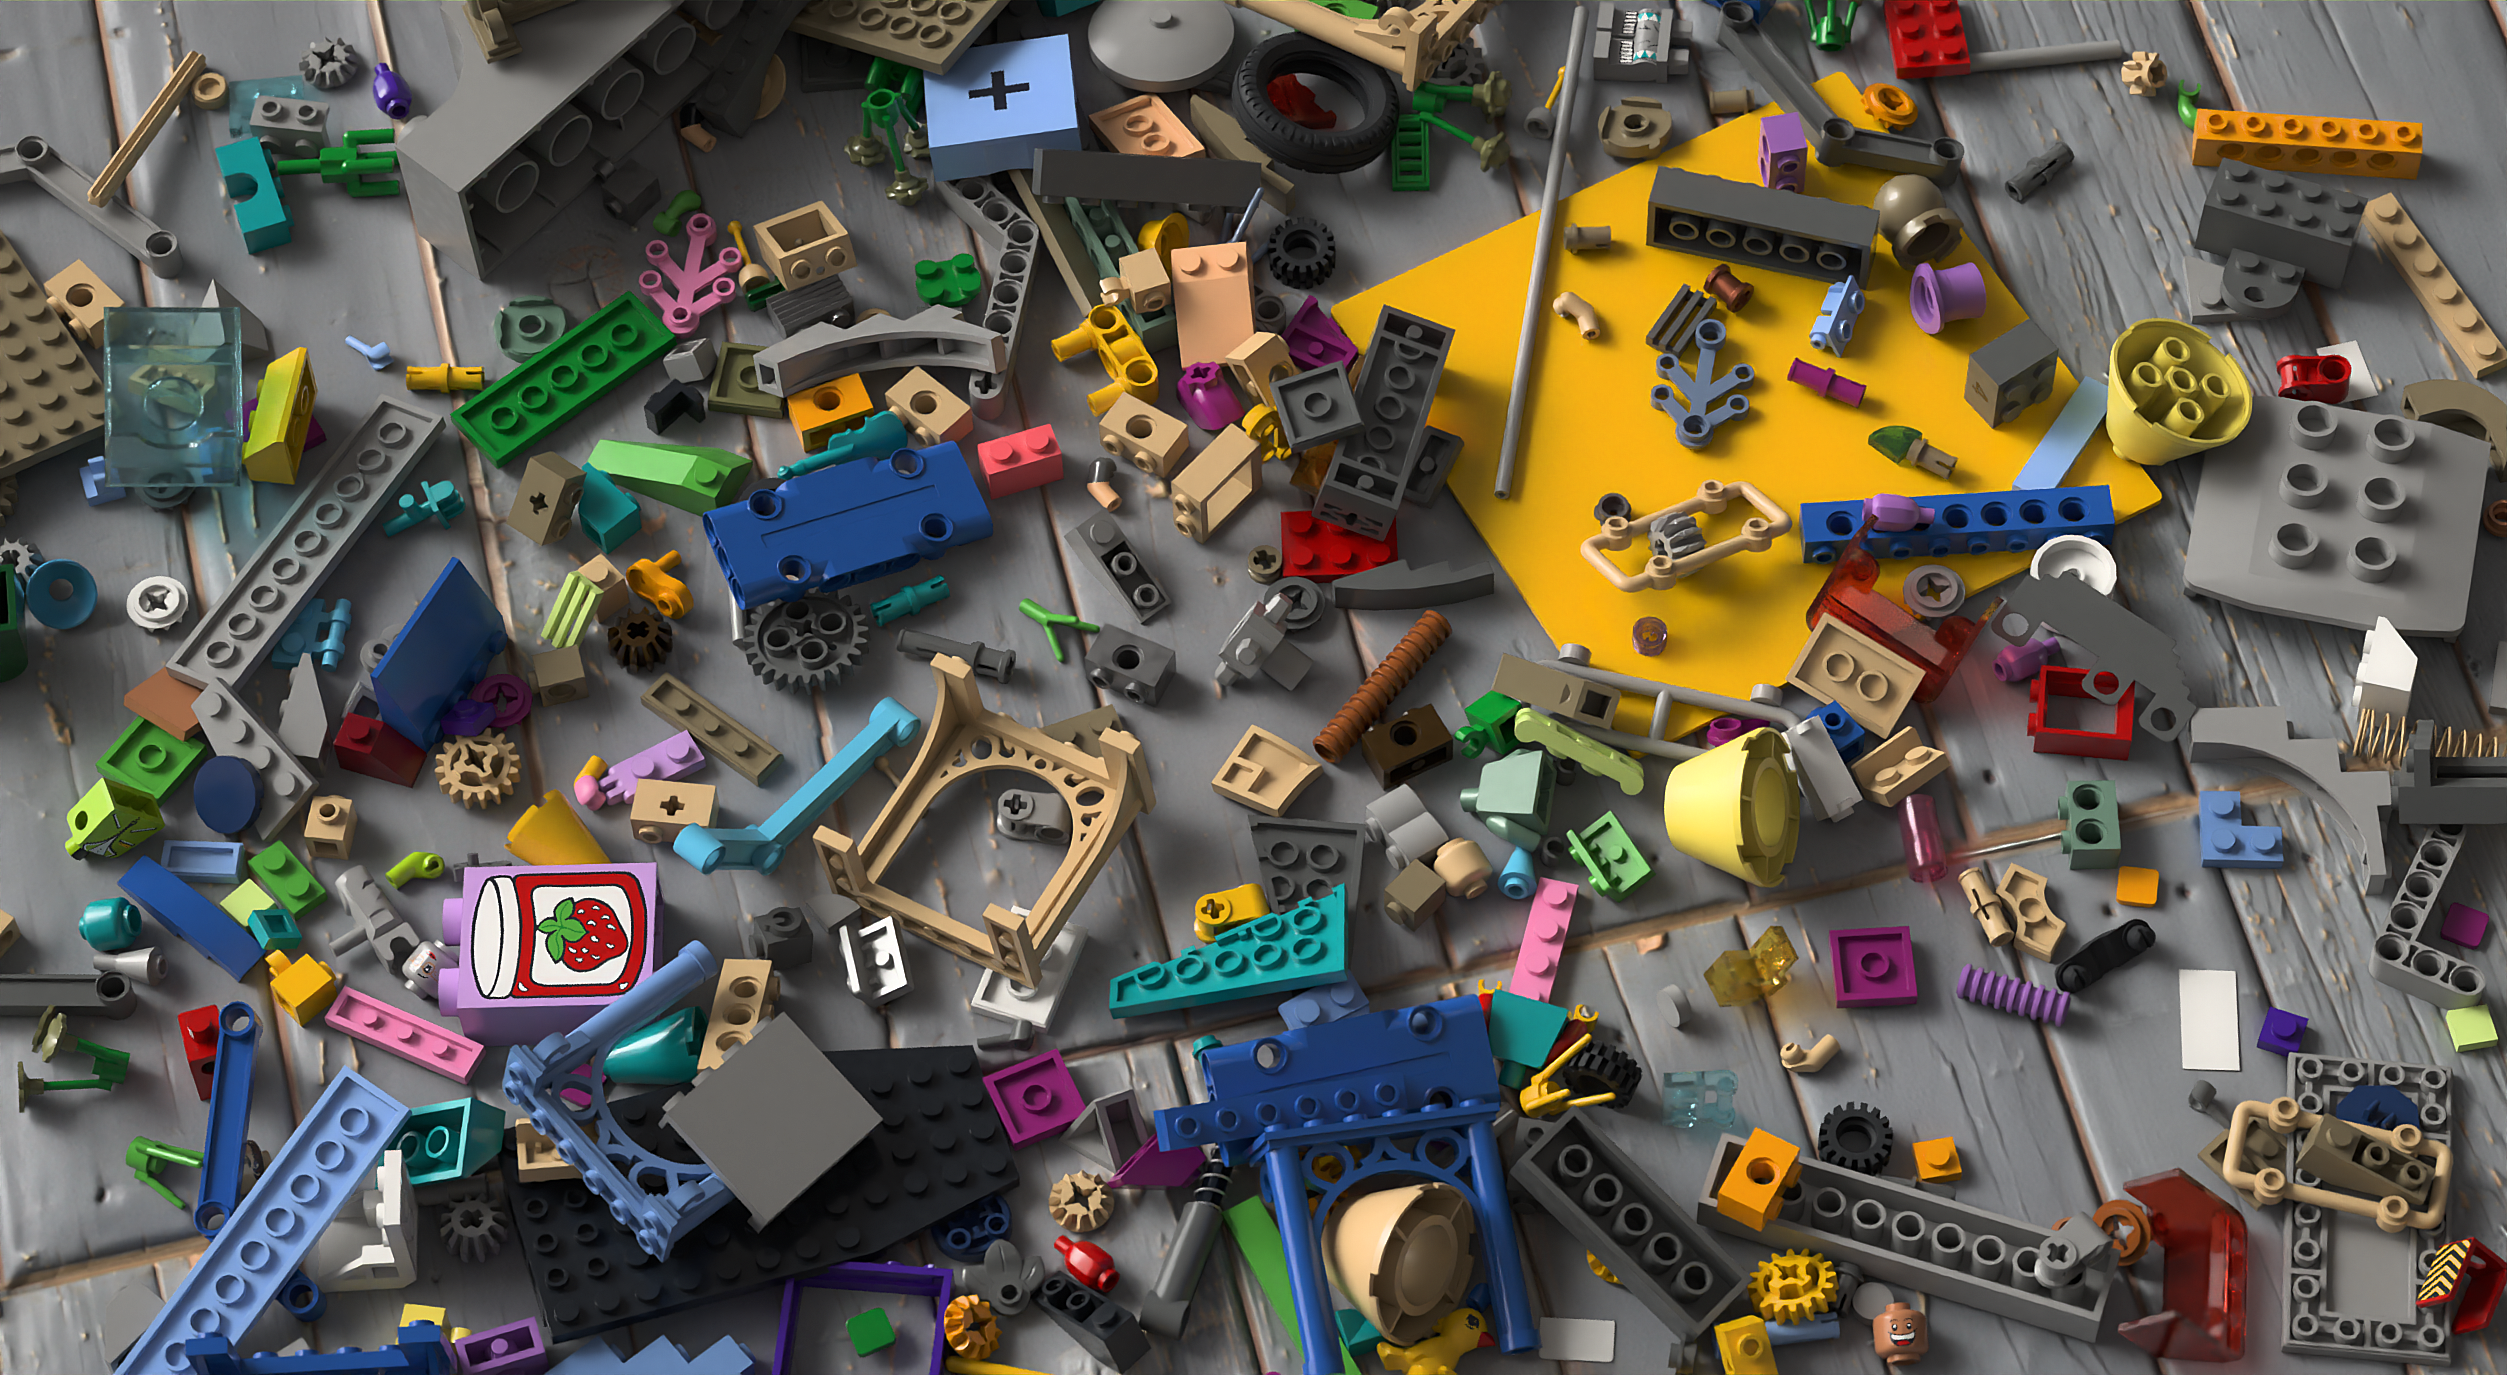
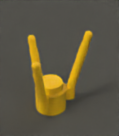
[1520,1034,1616,1119]

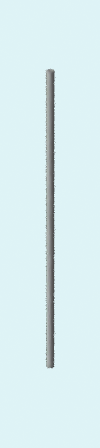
[1494,6,1589,499]

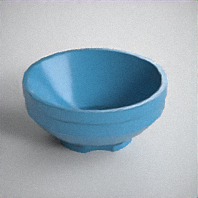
[26,559,98,629]

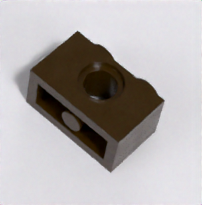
[1361,703,1453,791]

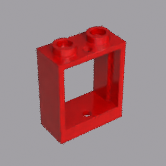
[2027,665,2135,761]

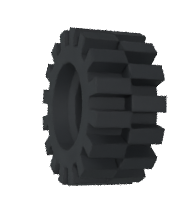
[1268,217,1336,289]
[1562,1040,1642,1109]
[1818,1102,1893,1176]

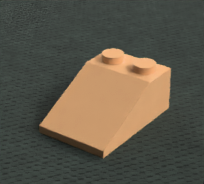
[1171,241,1256,371]

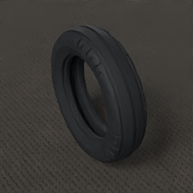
[1232,31,1400,174]

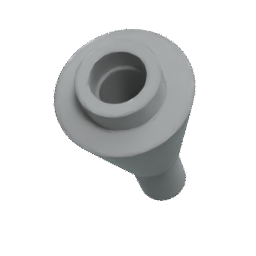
[93,947,168,986]

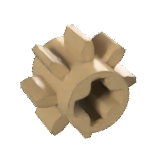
[2121,51,2167,96]

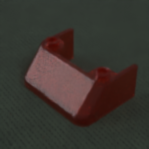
[1806,514,2004,704]
[2118,1167,2248,1364]

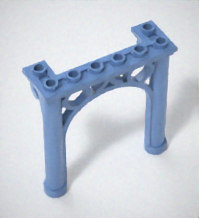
[502,940,736,1263]

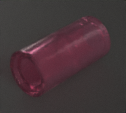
[1896,794,1948,883]

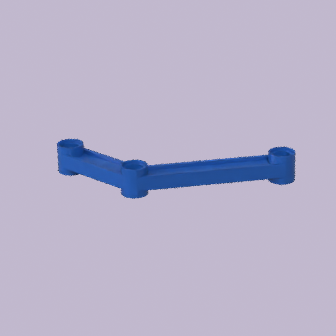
[194,1001,327,1322]

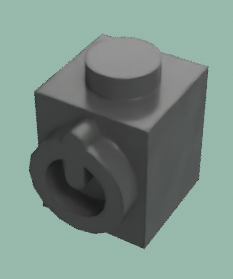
[749,907,813,971]

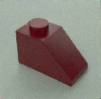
[333,712,427,788]

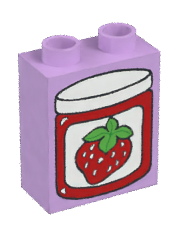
[438,862,665,1046]

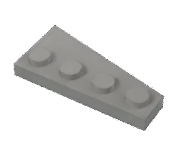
[191,677,320,842]

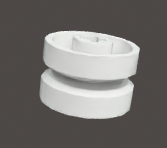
[2030,535,2117,635]

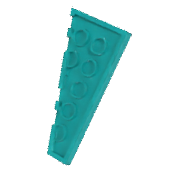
[1109,883,1348,1020]

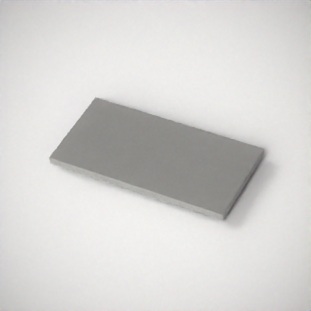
[2281,1052,2453,1367]

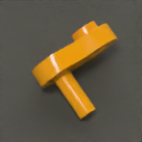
[626,550,694,619]

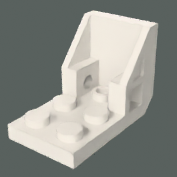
[318,1150,418,1293]

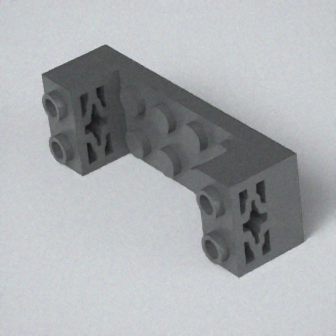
[1311,304,1455,542]

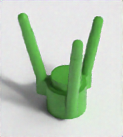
[125,1136,204,1210]

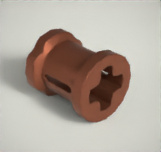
[1703,264,1754,313]

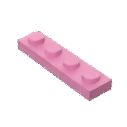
[1509,877,1579,1004]
[324,986,486,1085]

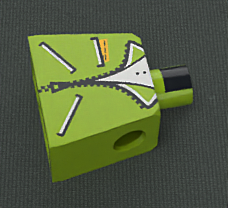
[65,778,165,861]

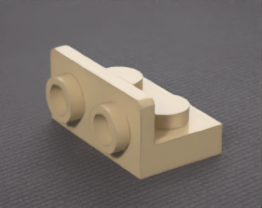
[1851,726,1950,807]

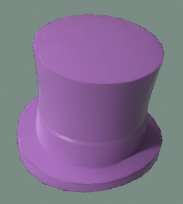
[1910,262,1986,334]

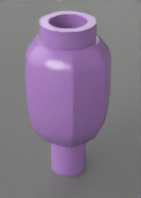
[1862,493,1935,532]
[1992,637,2060,682]

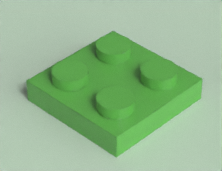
[95,715,208,808]

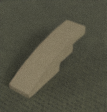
[1190,95,1295,216]

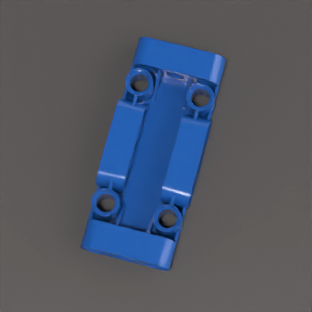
[702,440,993,610]
[1201,994,1501,1168]

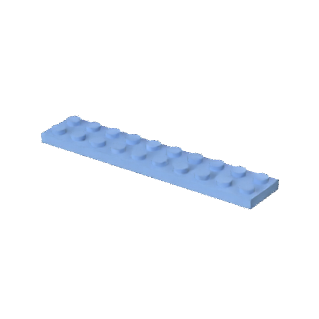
[113,1065,413,1375]

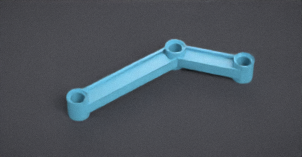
[673,697,922,876]

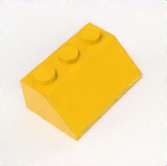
[240,347,318,485]

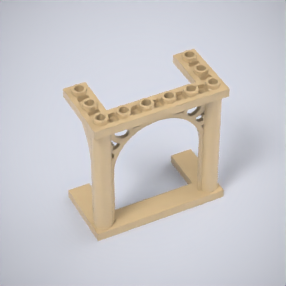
[812,652,1157,990]

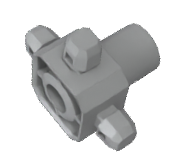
[1215,593,1313,691]

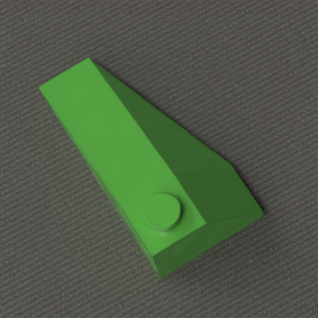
[586,439,753,517]

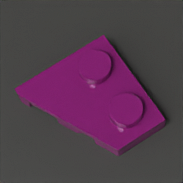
[1281,295,1358,374]

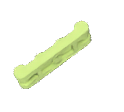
[1514,708,1644,795]

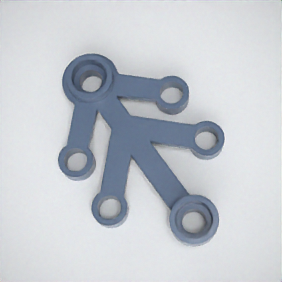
[1650,319,1754,449]

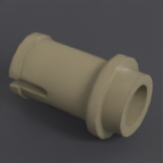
[1710,86,1755,115]
[1563,223,1611,253]
[1906,438,1958,480]

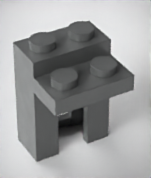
[2391,720,2507,824]

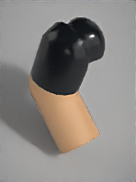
[679,102,716,153]

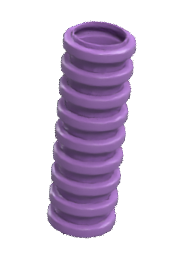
[1956,963,2071,1027]

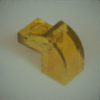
[1703,926,1799,1007]

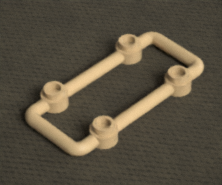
[1581,480,1792,593]
[2223,1097,2453,1233]

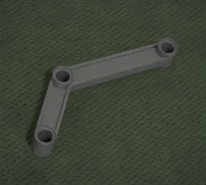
[1714,0,1965,187]
[0,970,137,1021]

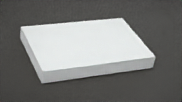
[971,906,1088,1034]

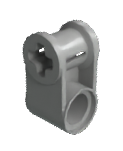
[997,789,1072,845]
[2034,1211,2114,1289]

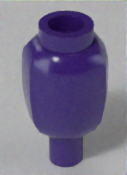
[372,63,412,120]

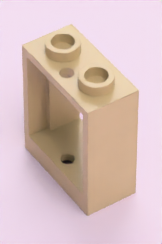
[753,200,858,292]
[1171,423,1262,545]

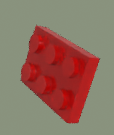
[1883,0,1971,79]
[1280,511,1398,583]

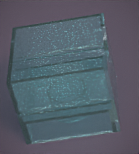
[103,307,243,487]

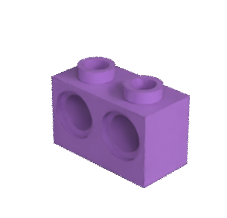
[1758,112,1808,193]

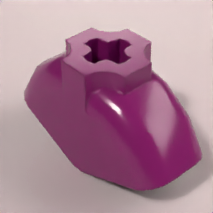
[1176,361,1246,430]

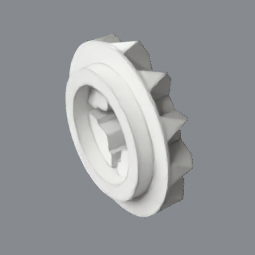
[126,576,189,633]

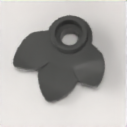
[962,1239,1045,1317]

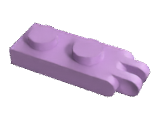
[598,730,706,805]

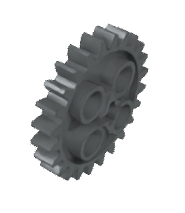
[743,588,871,695]

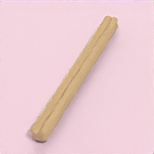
[87,51,206,208]

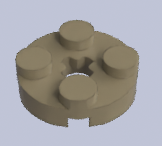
[1598,96,1673,160]

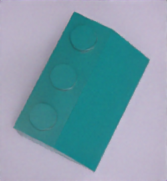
[374,1097,506,1190]

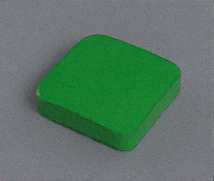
[845,1307,896,1358]

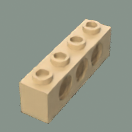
[697,959,781,1075]

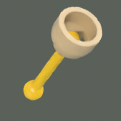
[727,220,771,295]

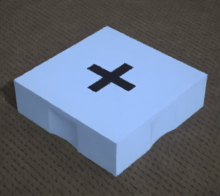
[923,34,1082,182]

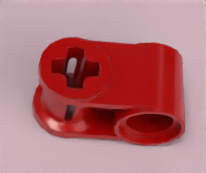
[2276,355,2352,404]

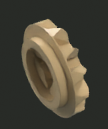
[1048,1169,1114,1232]

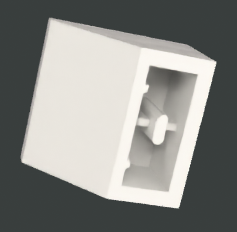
[2352,616,2418,732]

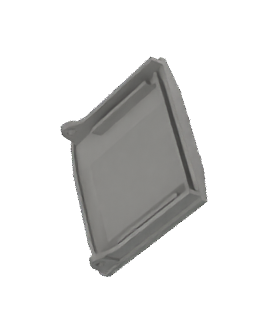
[2183,396,2491,644]

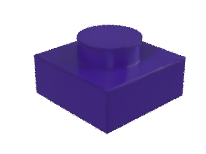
[440,699,497,737]
[2256,1006,2309,1057]

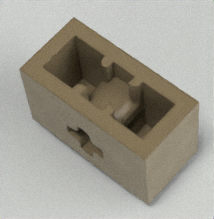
[506,451,587,546]

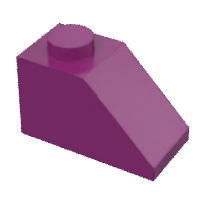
[1107,1131,1207,1190]

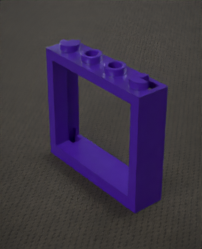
[772,1261,956,1375]

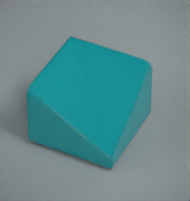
[1335,1309,1388,1357]

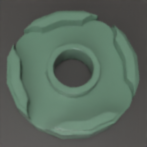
[493,295,569,363]

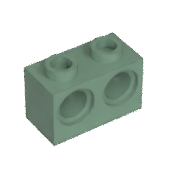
[2058,780,2121,869]

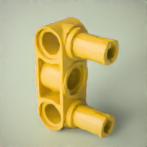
[1051,304,1159,417]

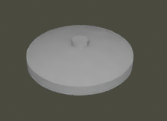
[1088,0,1235,93]

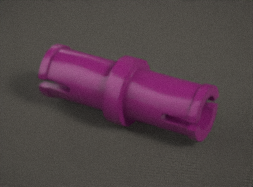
[1787,357,1867,408]

